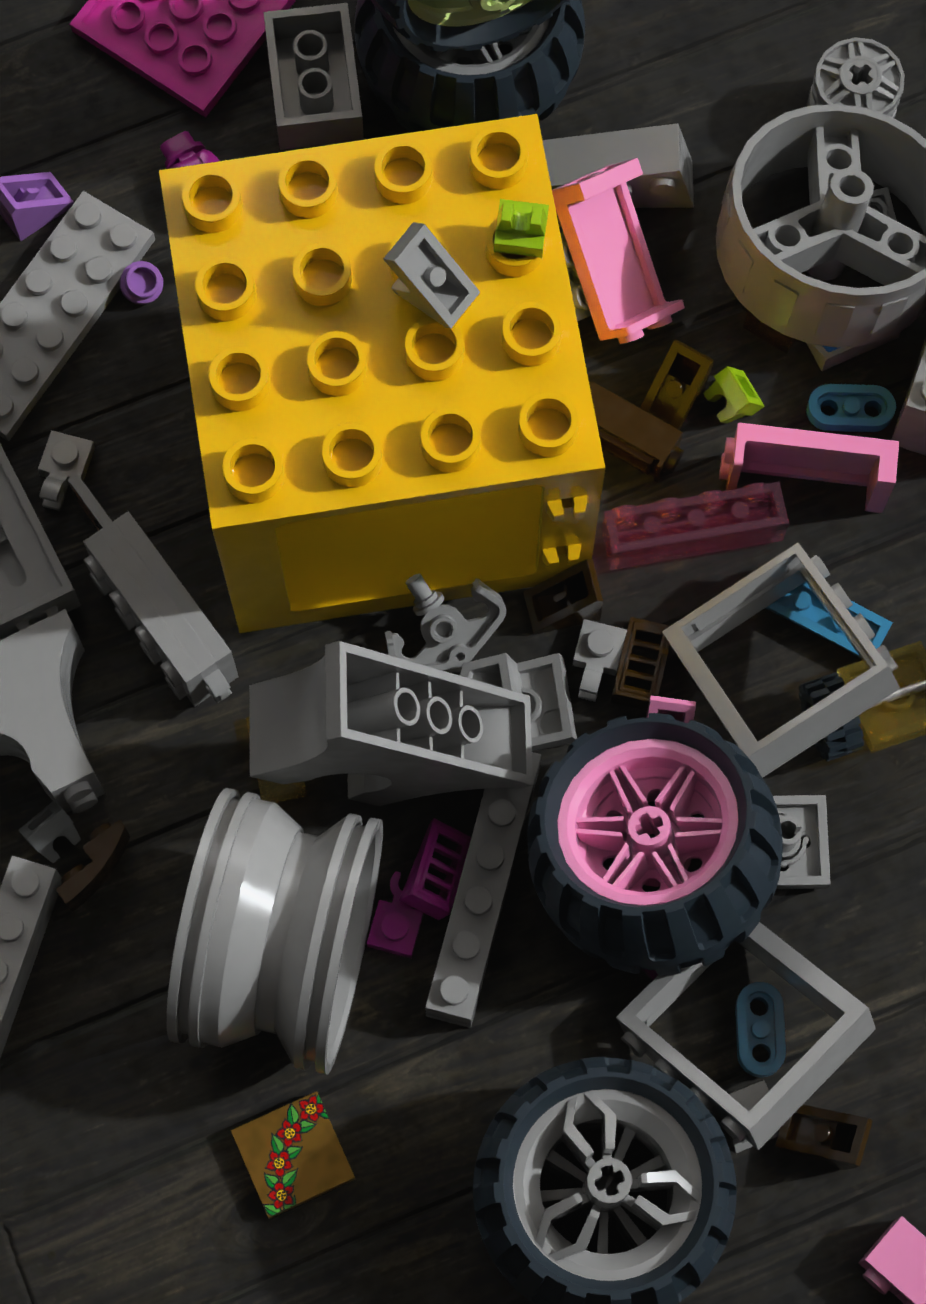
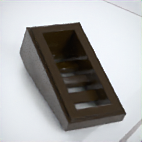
[611,617,670,711]

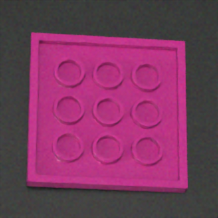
[70,0,296,118]

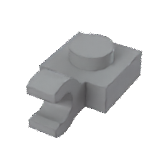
[38,430,95,511]
[572,619,627,702]

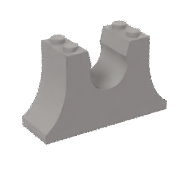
[0,609,105,813]
[249,641,533,806]

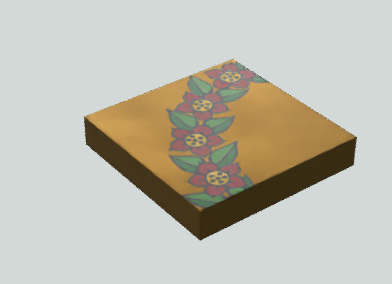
[231,1091,355,1219]

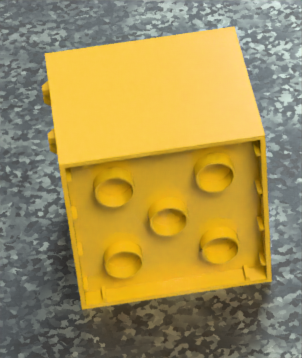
[159,114,605,633]

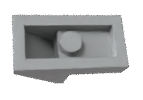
[383,222,480,329]

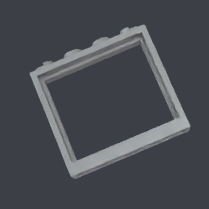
[662,543,900,778]
[616,922,876,1150]

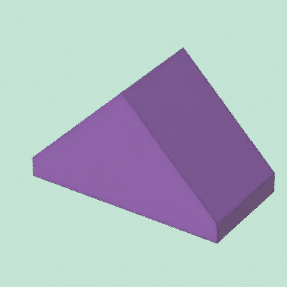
[0,172,74,241]

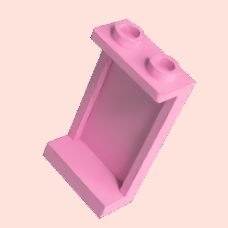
[552,158,685,344]
[719,423,899,513]

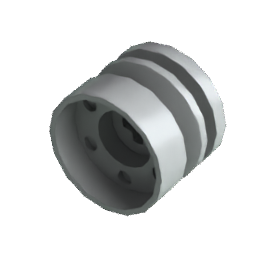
[807,37,905,118]

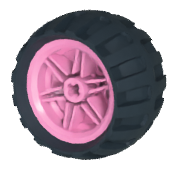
[527,713,783,976]

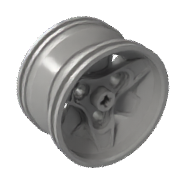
[166,788,383,1075]

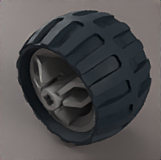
[473,1057,737,1304]

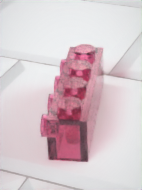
[601,482,789,570]

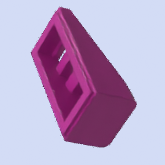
[399,818,471,920]

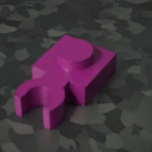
[367,871,425,959]

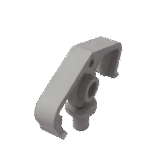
[385,573,506,670]

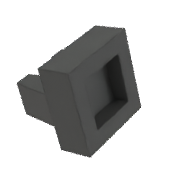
[18,801,81,863]

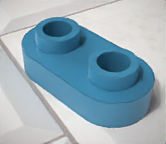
[806,384,896,432]
[735,982,786,1078]

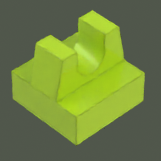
[494,199,549,258]
[703,366,765,424]

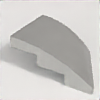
[460,653,577,751]

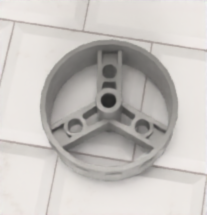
[716,104,926,348]

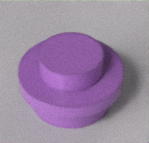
[120,261,163,305]

